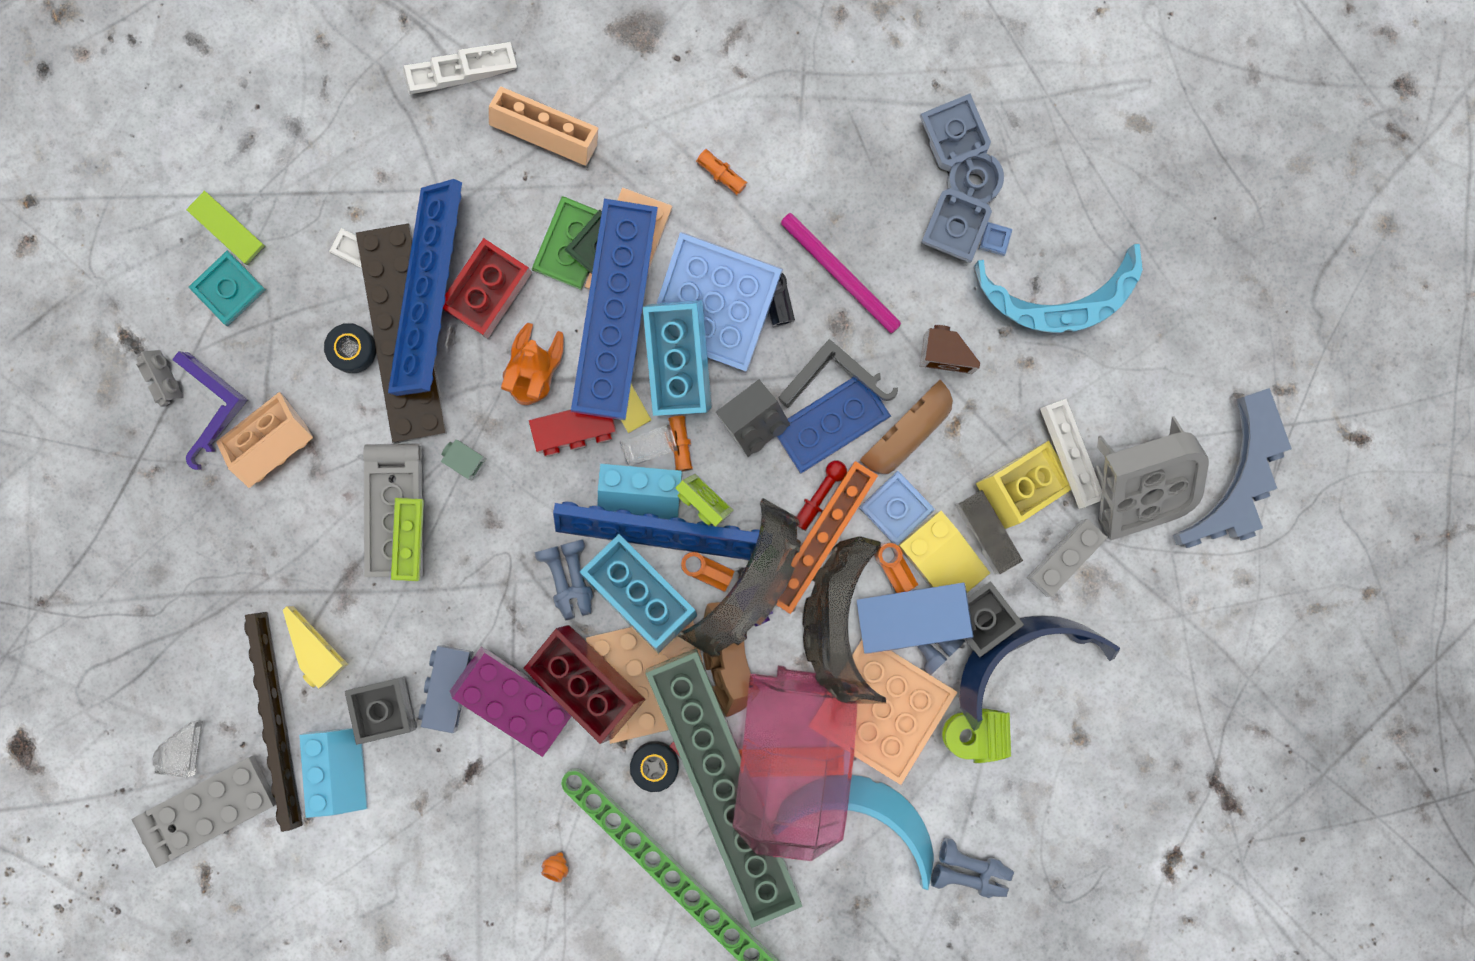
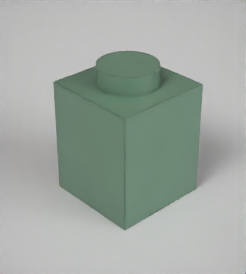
[441,439,487,481]

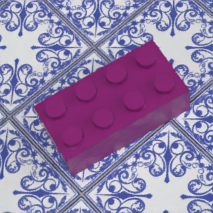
[450,646,572,757]

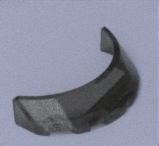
[678,498,801,657]
[802,536,886,704]

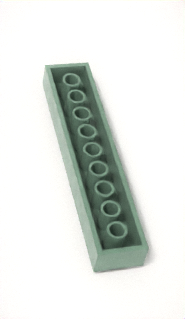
[645,648,803,928]

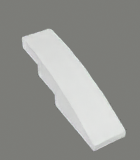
[403,42,517,95]

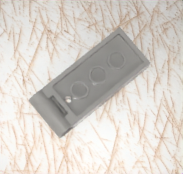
[363,444,423,577]
[131,756,276,868]

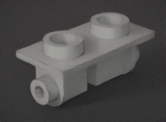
[136,350,183,407]

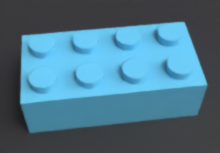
[643,300,712,416]
[580,534,697,654]

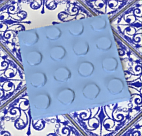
[656,232,783,371]

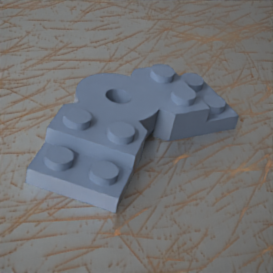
[920,94,1004,263]

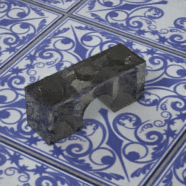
[955,490,1023,575]

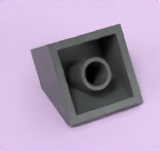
[965,581,1024,658]

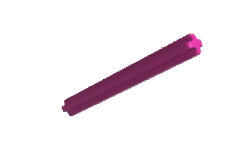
[781,213,901,333]

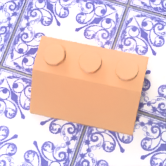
[216,392,313,488]

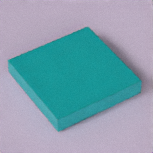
[188,250,266,327]

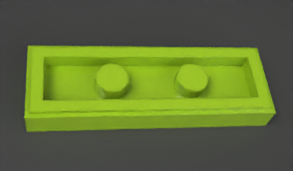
[186,190,265,265]
[391,498,424,581]

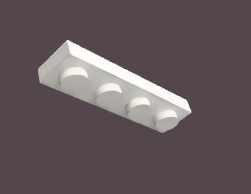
[1040,399,1102,509]

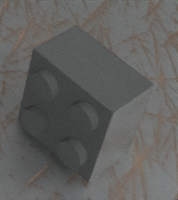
[716,379,790,457]
[344,677,416,745]

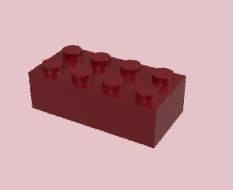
[523,625,646,744]

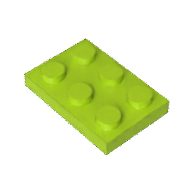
[675,474,734,527]

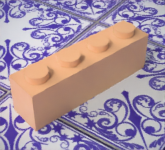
[489,86,599,166]

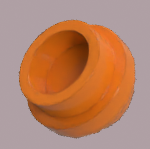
[541,852,569,882]

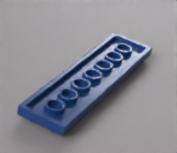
[388,179,462,396]
[571,198,658,420]
[553,502,773,561]

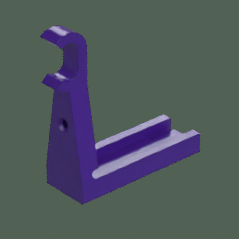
[172,351,248,470]

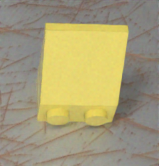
[976,441,1071,530]
[898,511,990,593]

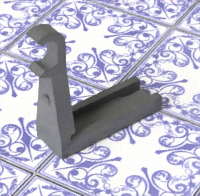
[778,339,898,409]

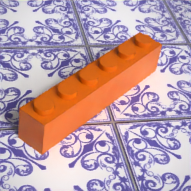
[767,461,878,614]

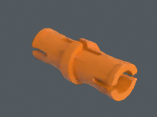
[696,149,748,196]
[668,416,693,471]

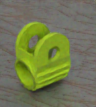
[942,708,1011,763]

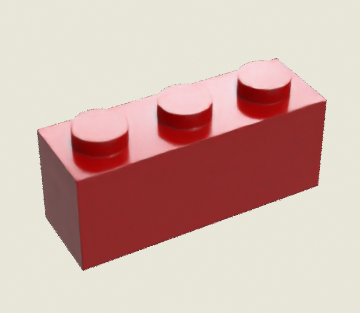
[528,410,617,457]

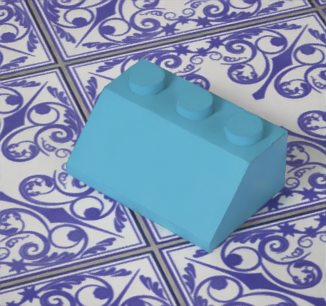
[597,464,682,520]
[299,728,367,818]

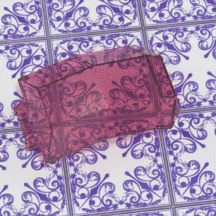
[732,665,858,861]

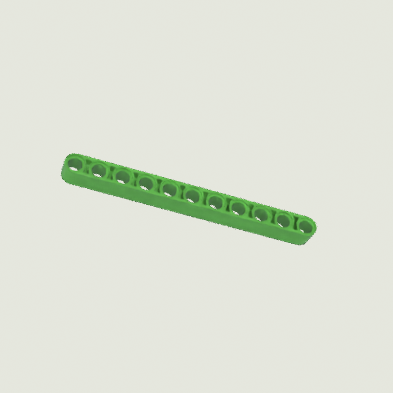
[561,768,779,961]

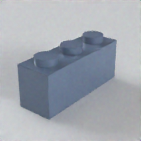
[418,645,473,733]

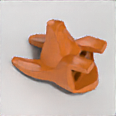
[501,323,564,405]

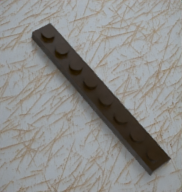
[244,612,303,832]

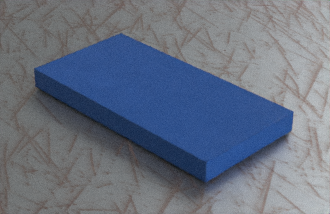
[777,377,891,474]

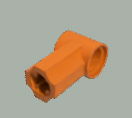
[874,543,919,593]
[681,552,735,592]

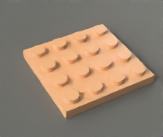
[586,621,704,744]
[808,639,957,785]

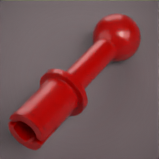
[792,460,847,531]

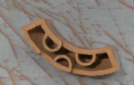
[860,380,953,474]
[702,602,760,717]

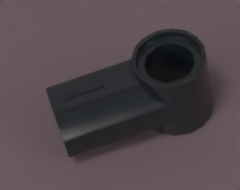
[769,273,795,326]

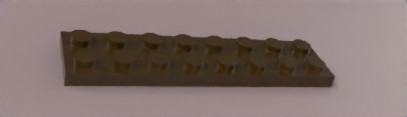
[356,223,447,443]

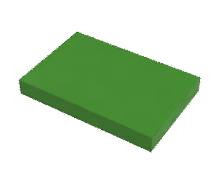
[531,196,599,291]

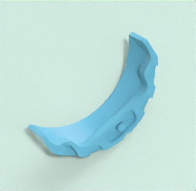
[974,244,1143,333]
[772,774,934,890]

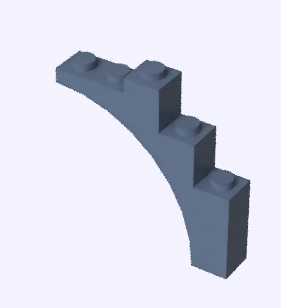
[1173,388,1292,548]

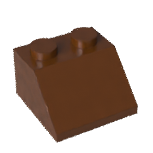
[919,325,980,374]

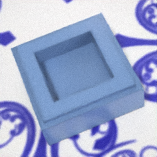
[979,222,1013,256]

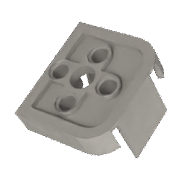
[1095,416,1209,541]

